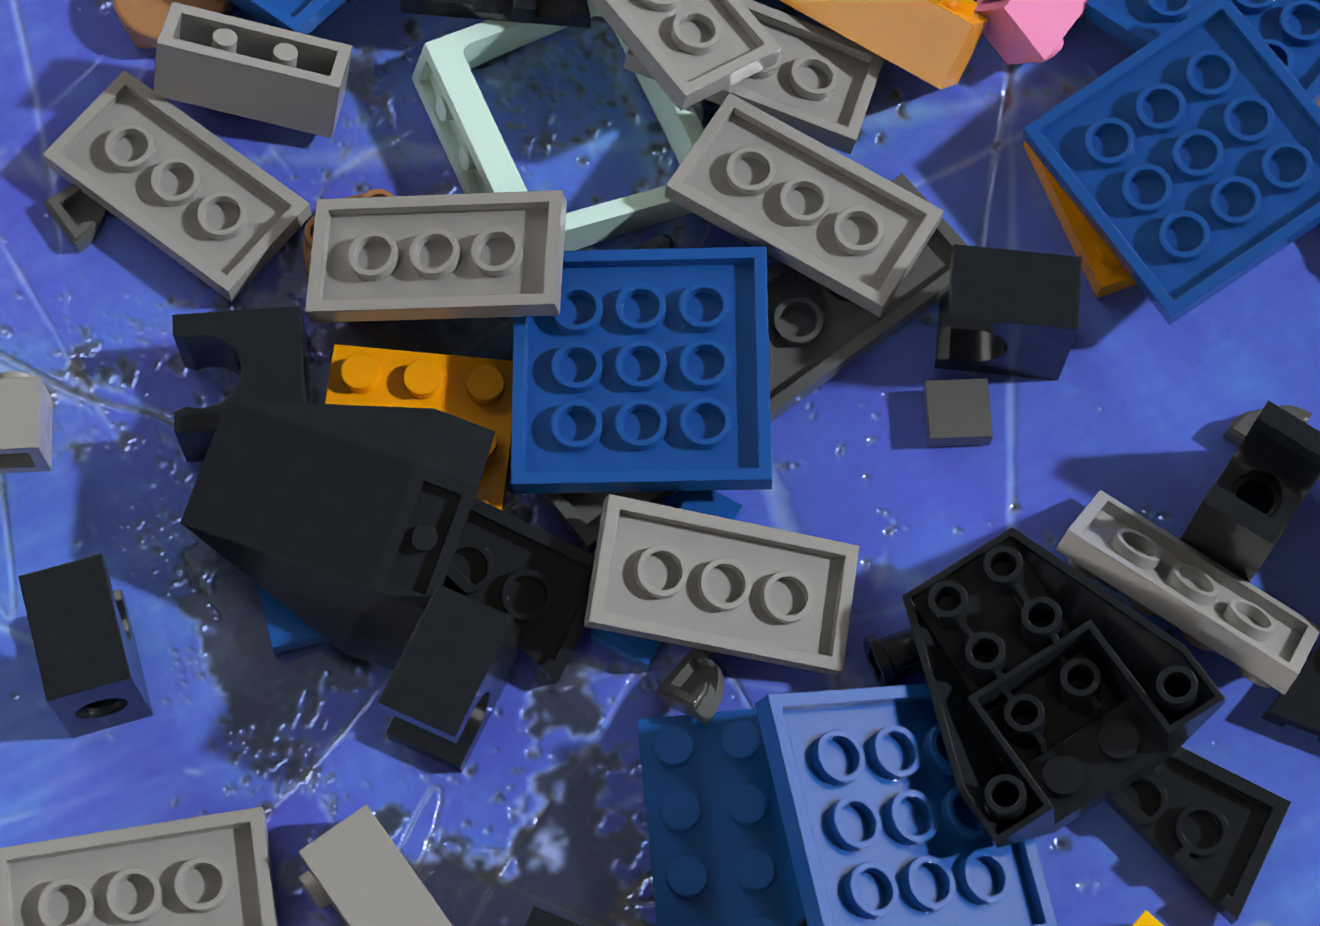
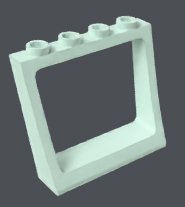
[411,0,704,251]

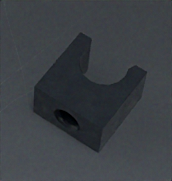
[934,244,1082,381]
[172,306,311,462]
[1180,400,1320,582]
[18,554,153,738]
[377,584,519,772]

